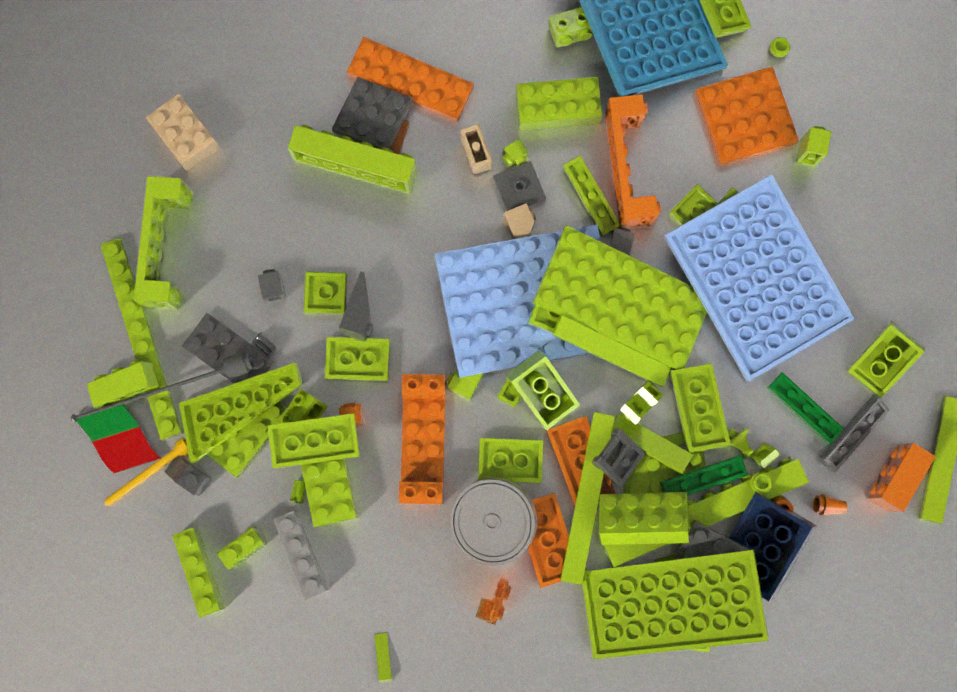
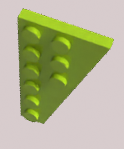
[179,363,302,463]

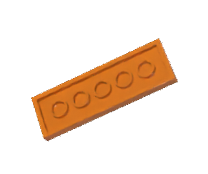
[347,37,474,122]

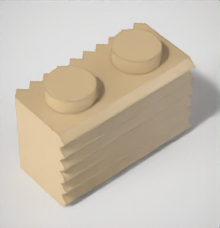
[460,124,493,174]

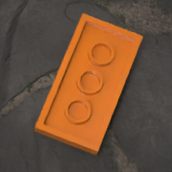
[546,416,616,506]
[528,493,569,588]

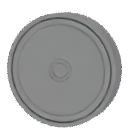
[450,478,537,566]

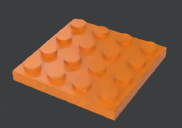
[695,66,799,166]

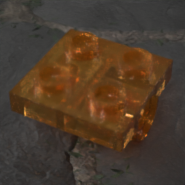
[475,577,511,625]

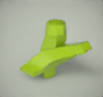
[728,427,753,459]

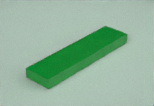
[767,372,844,445]
[660,455,748,496]

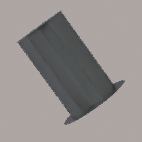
[251,332,276,356]

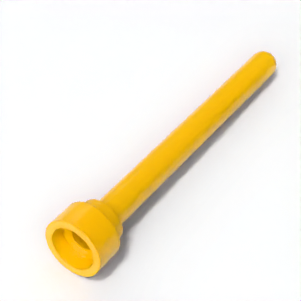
[104,437,188,506]

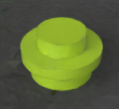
[769,37,790,58]
[750,472,772,494]

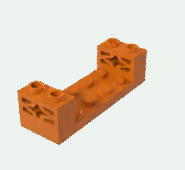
[605,94,661,228]
[399,374,446,504]

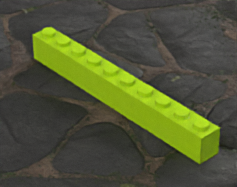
[602,457,809,567]

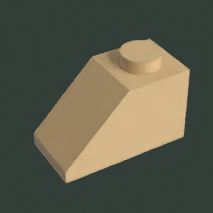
[503,203,536,239]

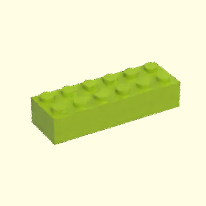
[288,125,417,193]

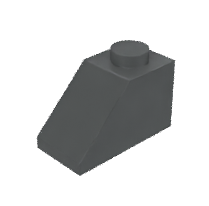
[164,456,212,496]

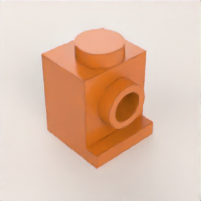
[339,403,364,425]

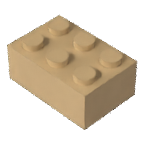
[145,93,220,172]

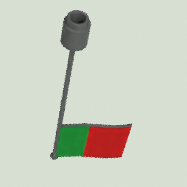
[71,352,254,473]

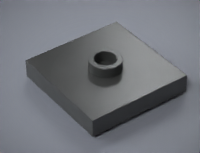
[493,161,546,211]

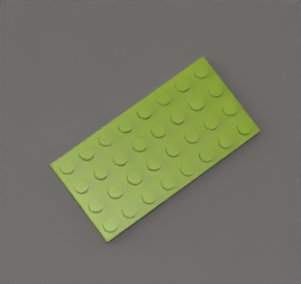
[532,225,707,370]
[582,550,769,659]

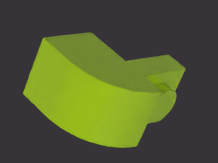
[620,380,663,425]

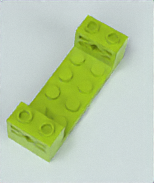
[134,176,193,310]

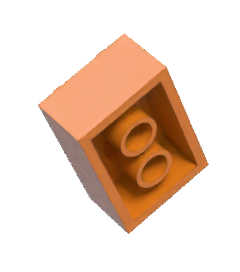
[868,442,936,512]

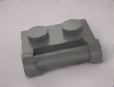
[592,428,645,486]

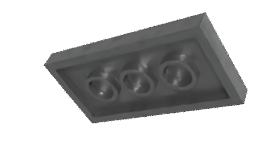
[182,313,275,384]

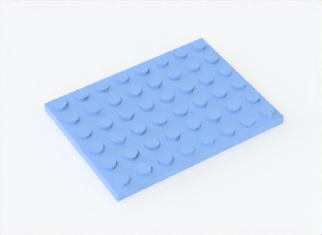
[664,175,854,381]
[434,224,601,378]

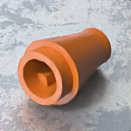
[813,494,847,515]

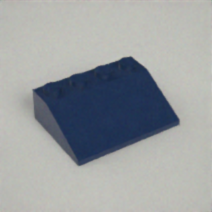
[729,492,817,602]

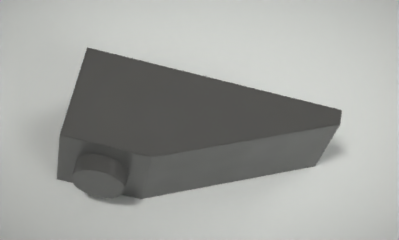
[339,271,373,342]

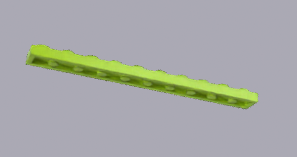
[100,238,182,440]

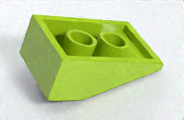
[848,320,925,398]

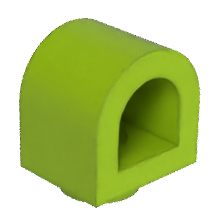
[502,140,529,167]

